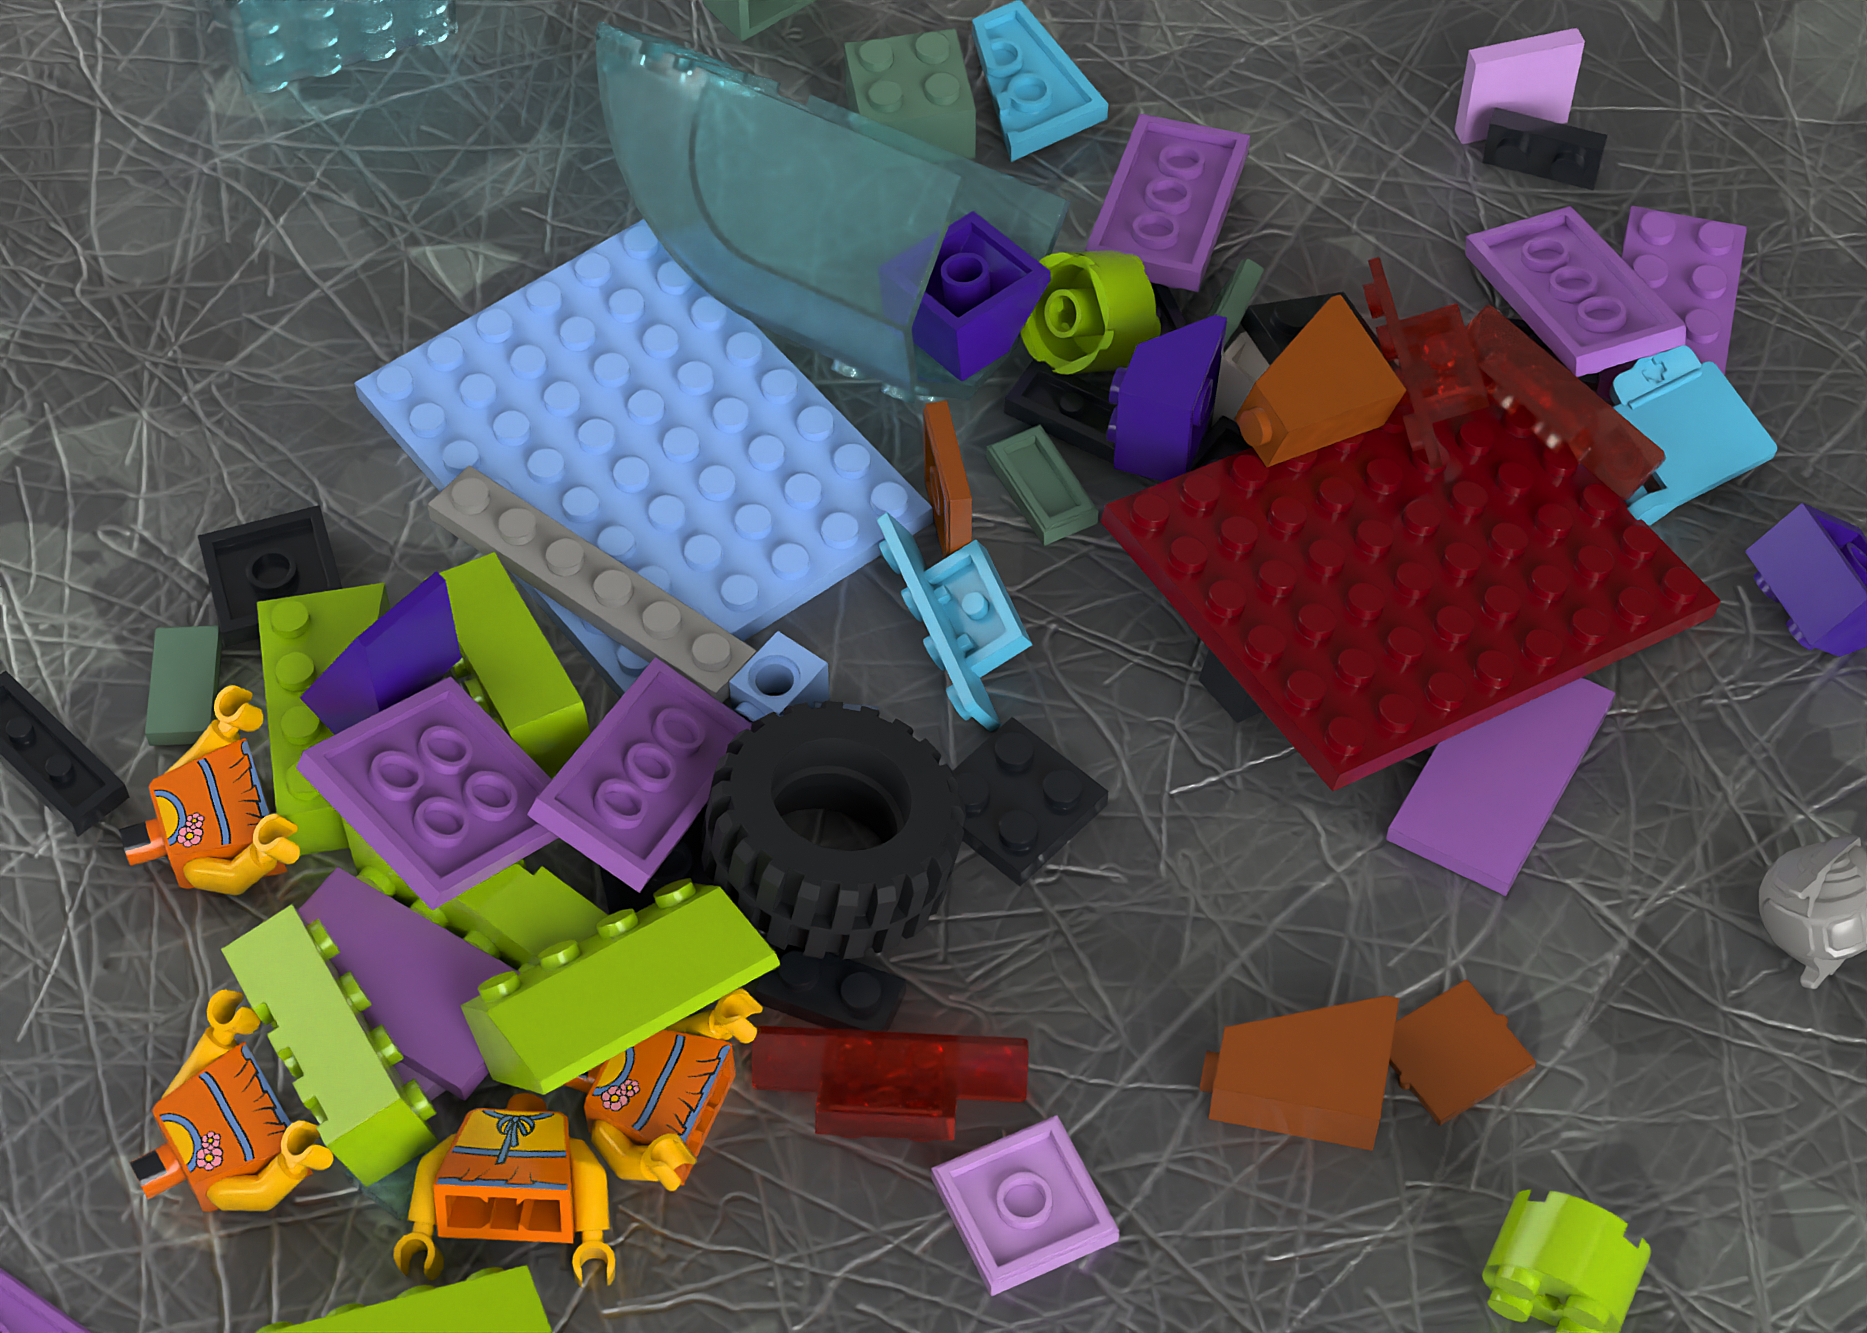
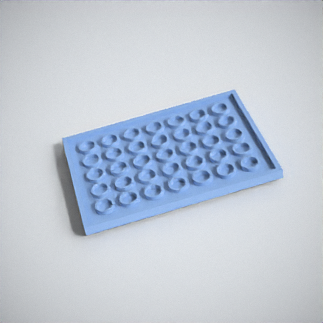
[354,216,933,698]

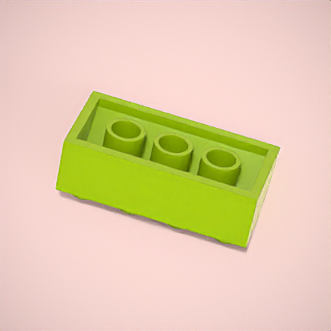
[460,879,780,1095]

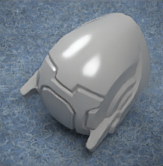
[1759,834,1867,989]

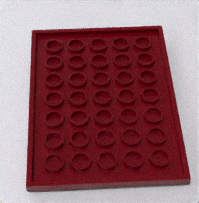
[1100,360,1721,792]

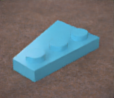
[972,0,1108,162]

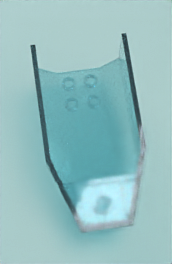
[596,21,1071,403]

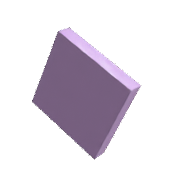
[1455,28,1585,145]
[931,1115,1119,1296]

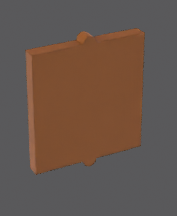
[1389,979,1536,1126]

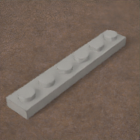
[427,465,757,703]

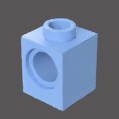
[729,631,830,723]

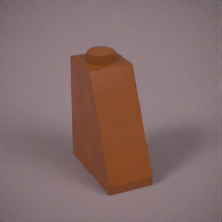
[1234,294,1406,468]
[1199,996,1399,1151]

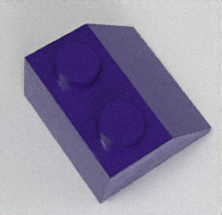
[880,211,1051,382]
[1107,315,1227,482]
[1745,503,1867,657]
[300,571,461,735]

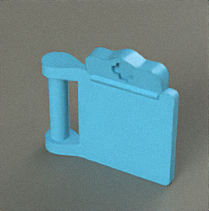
[1567,345,1778,526]

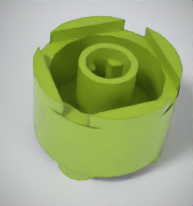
[1020,250,1161,374]
[1482,1189,1651,1333]

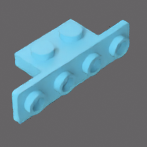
[877,512,1033,732]

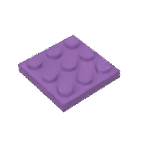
[296,676,559,910]

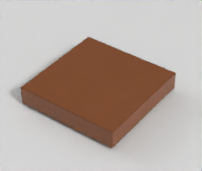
[923,400,972,559]

